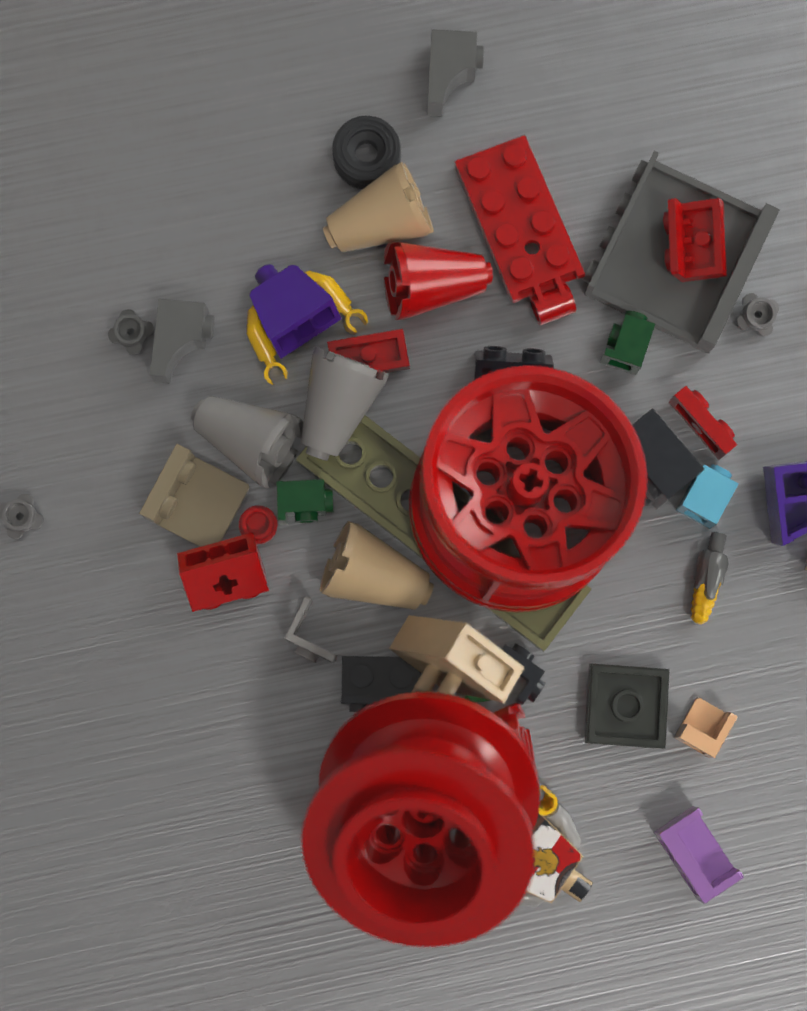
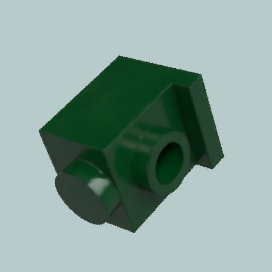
[600,311,655,375]
[276,479,334,525]

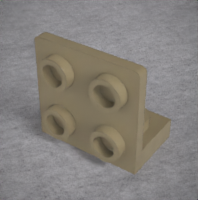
[139,444,250,547]

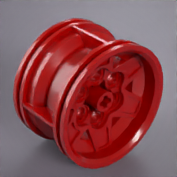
[409,366,647,612]

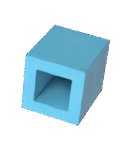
[676,464,739,529]

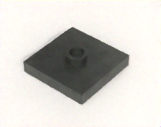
[585,663,670,749]

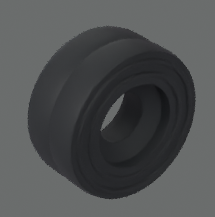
[332,115,401,189]

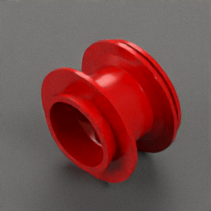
[301,691,540,947]

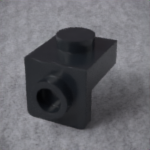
[501,643,546,705]

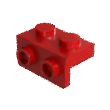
[663,198,727,282]

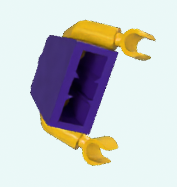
[246,264,368,385]

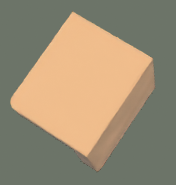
[674,698,738,758]

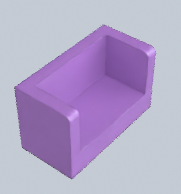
[653,806,744,904]

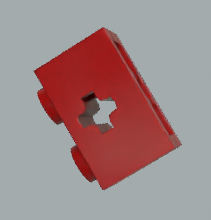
[177,532,269,612]

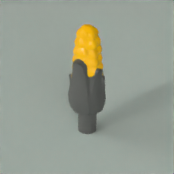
[691,532,729,625]

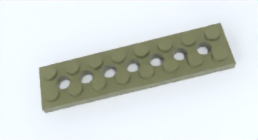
[296,415,592,652]

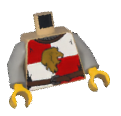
[519,785,593,907]

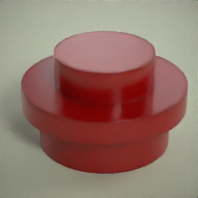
[239,505,278,545]

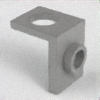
[284,596,337,664]

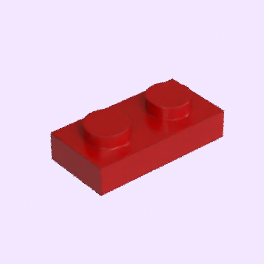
[327,329,410,375]
[668,386,738,460]

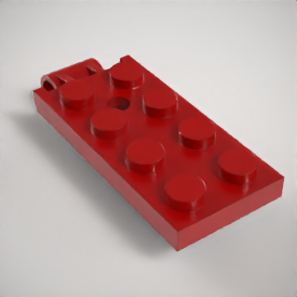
[455,135,585,326]

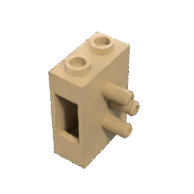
[389,615,524,703]

